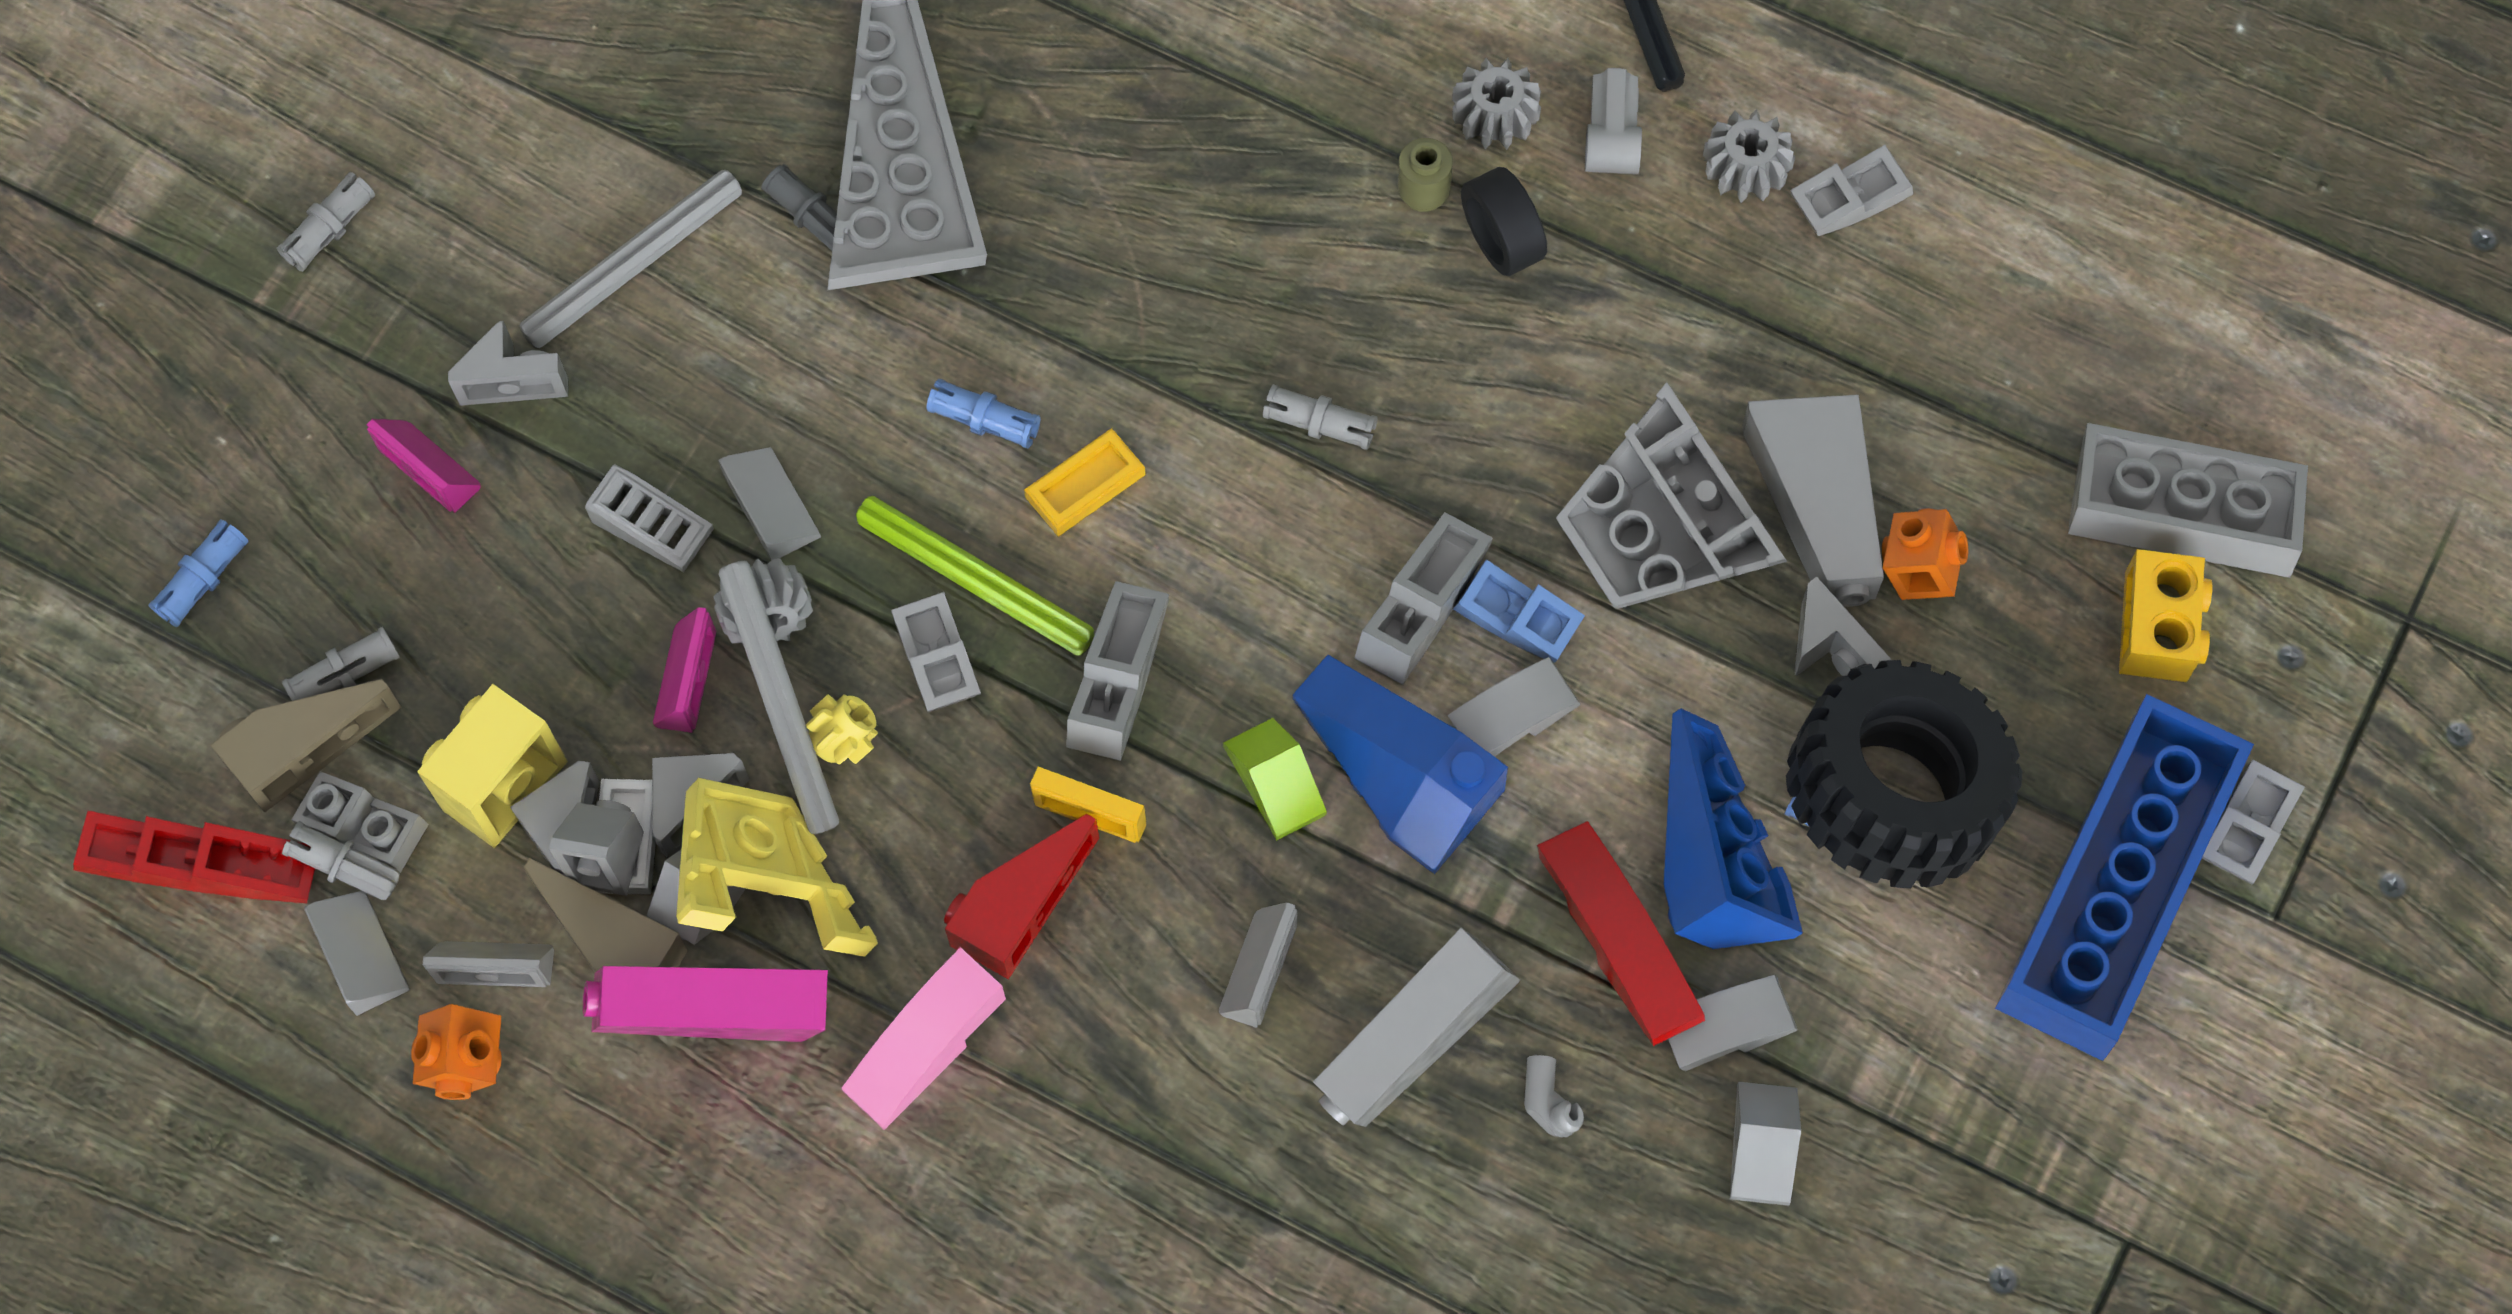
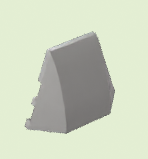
[1556,382,1787,609]

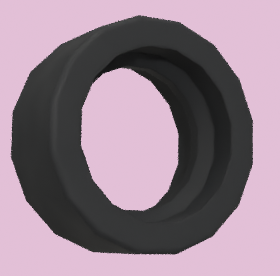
[1461,167,1547,276]

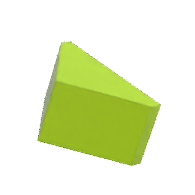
[1223,718,1327,841]

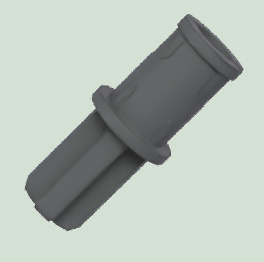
[761,164,837,251]

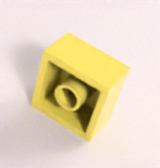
[417,684,568,848]

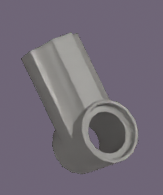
[1585,68,1642,174]

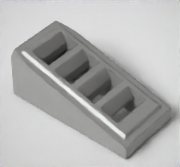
[585,464,714,573]

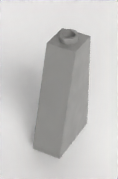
[1742,395,1884,607]
[1313,928,1521,1127]

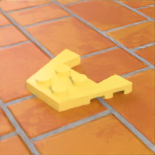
[676,778,878,957]

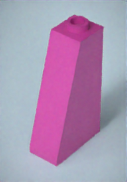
[582,966,828,1042]

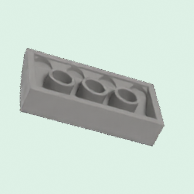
[2068,423,2308,578]

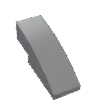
[1354,512,1493,685]
[1066,581,1169,761]

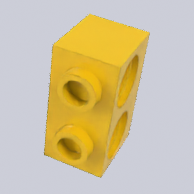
[2119,549,2212,682]

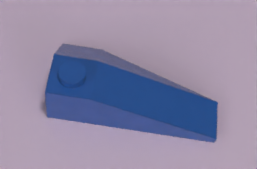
[1292,655,1508,874]
[1664,708,1803,949]

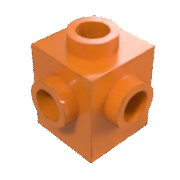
[1882,508,1968,600]
[411,1004,502,1100]

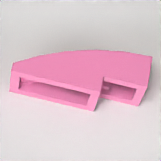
[842,947,1006,1130]

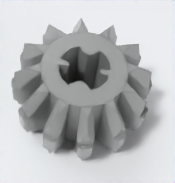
[1452,58,1541,150]
[1703,109,1795,203]
[713,558,813,646]

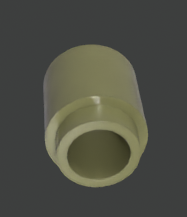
[1398,138,1453,212]

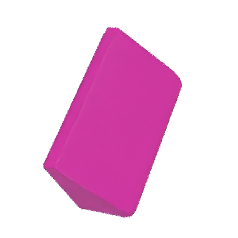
[366,419,481,513]
[653,607,717,733]

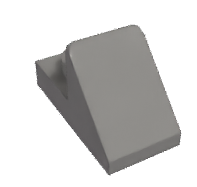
[448,321,568,406]
[1795,577,1891,676]

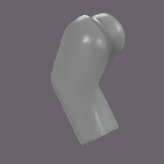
[1524,1055,1584,1137]

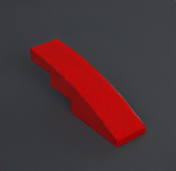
[73,810,315,904]
[1537,821,1705,1046]

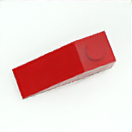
[944,814,1099,980]

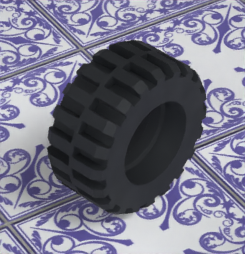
[1786,660,2022,889]

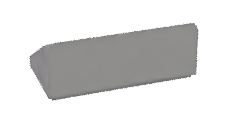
[718,447,821,561]
[304,891,410,1016]
[1219,903,1297,1028]
[422,941,554,987]

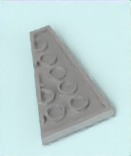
[828,0,987,290]

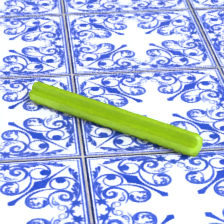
[856,496,1095,656]

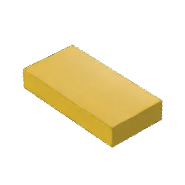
[1024,428,1146,537]
[1030,766,1147,843]

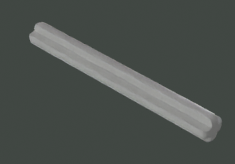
[519,169,742,348]
[719,561,839,834]

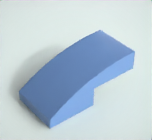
[1453,559,1585,663]

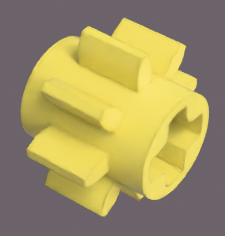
[806,694,878,764]

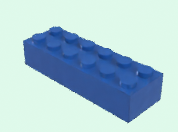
[1995,694,2254,1061]

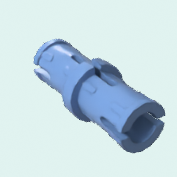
[927,379,1041,449]
[148,519,249,627]

